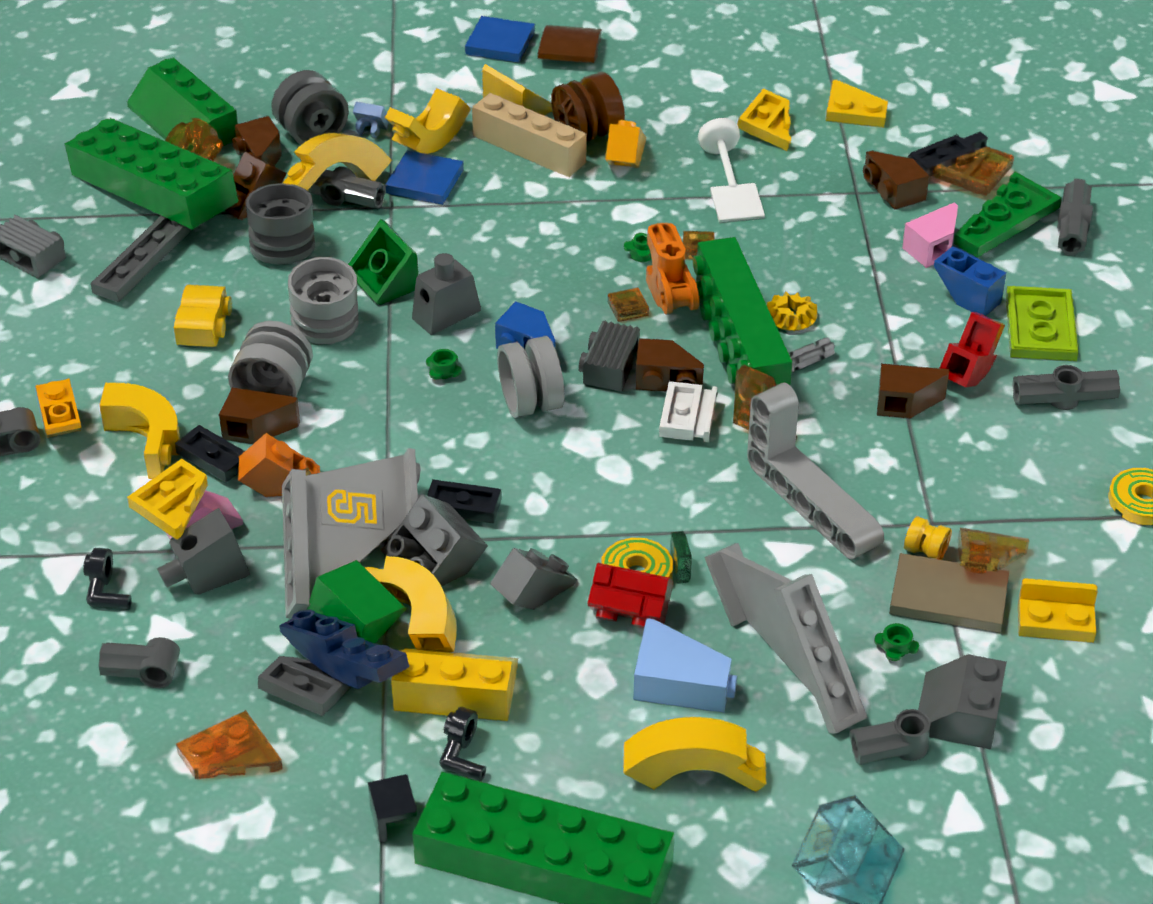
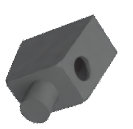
[412,253,481,335]
[157,508,250,594]

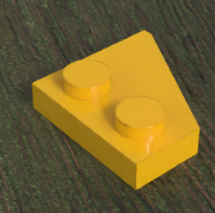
[826,80,888,128]
[737,88,791,151]
[127,459,208,540]

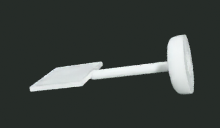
[698,118,765,223]

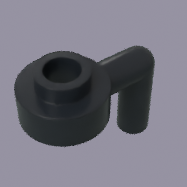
[83,548,132,609]
[439,706,486,782]

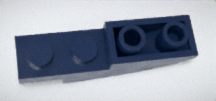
[279,610,409,689]

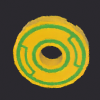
[1108,468,1153,525]
[601,538,673,580]

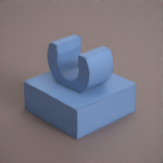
[353,102,389,138]

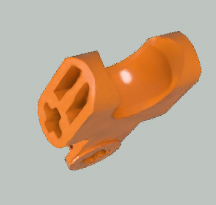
[646,223,699,314]

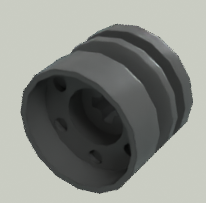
[246,183,315,265]

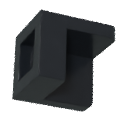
[368,774,417,843]

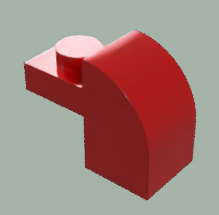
[940,312,1005,387]

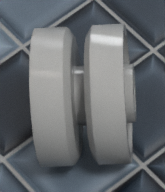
[497,336,564,418]

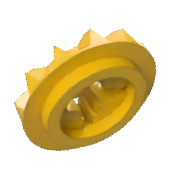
[767,291,817,331]

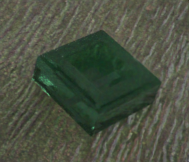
[670,531,692,584]

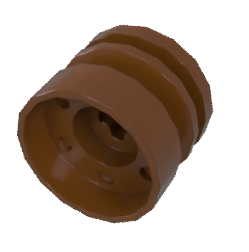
[551,72,625,142]

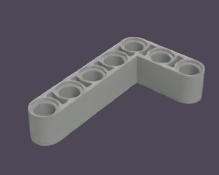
[747,383,884,560]

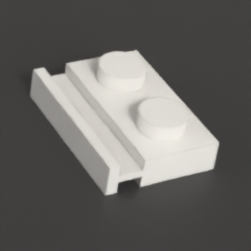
[659,381,718,442]

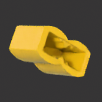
[174,284,232,347]

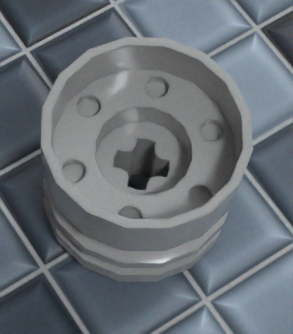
[288,257,359,344]
[228,321,313,397]

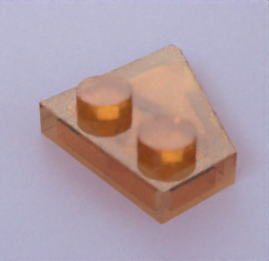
[176,710,283,779]

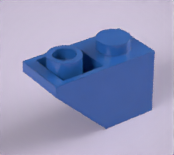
[934,246,1006,316]
[495,301,556,350]

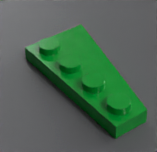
[954,172,1062,258]

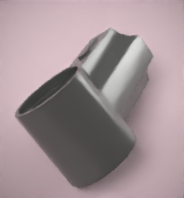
[98,637,180,688]
[850,709,930,764]

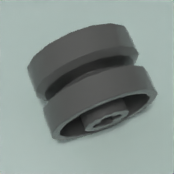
[271,70,349,145]

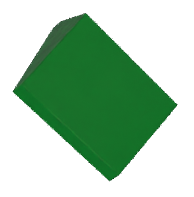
[348,219,418,305]
[307,560,407,643]

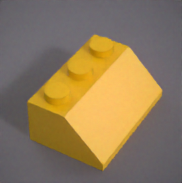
[391,648,518,721]

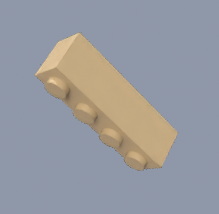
[472,93,586,177]

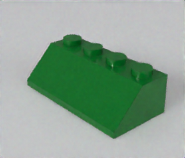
[127,57,238,156]

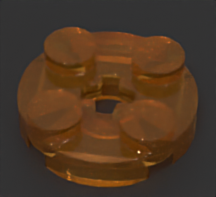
[165,118,223,162]

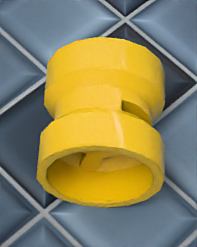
[904,516,952,560]

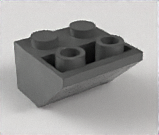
[381,494,488,587]

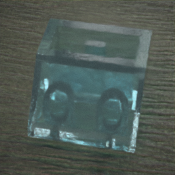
[792,795,905,904]

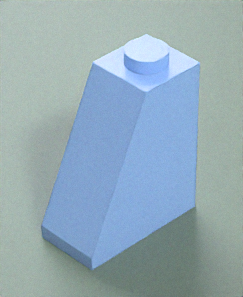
[633,618,737,713]

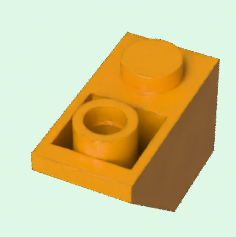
[605,120,646,168]
[35,379,82,438]

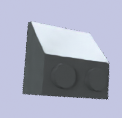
[918,654,1007,750]

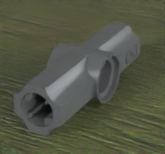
[308,166,386,210]
[1057,178,1093,256]
[1012,365,1120,410]

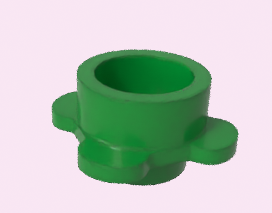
[624,233,652,262]
[426,349,462,380]
[874,623,919,661]

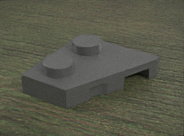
[258,656,352,716]

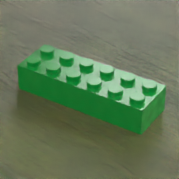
[64,118,238,230]
[693,237,792,419]
[412,772,675,904]

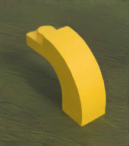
[385,88,471,154]
[283,133,392,191]
[99,383,180,479]
[365,556,457,652]
[623,717,766,792]

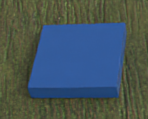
[465,16,535,63]
[385,150,464,205]

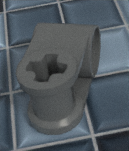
[0,407,41,456]

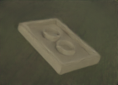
[889,553,1009,633]

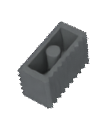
[0,215,66,279]
[579,320,640,392]

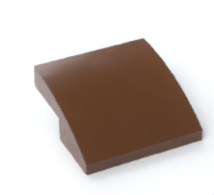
[538,25,602,63]

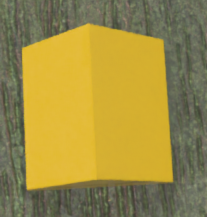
[482,64,552,115]

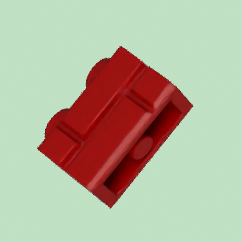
[588,562,673,628]

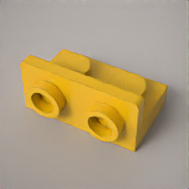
[1018,578,1098,643]

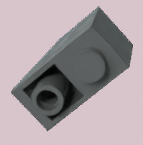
[490,547,578,610]

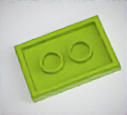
[1005,286,1078,361]

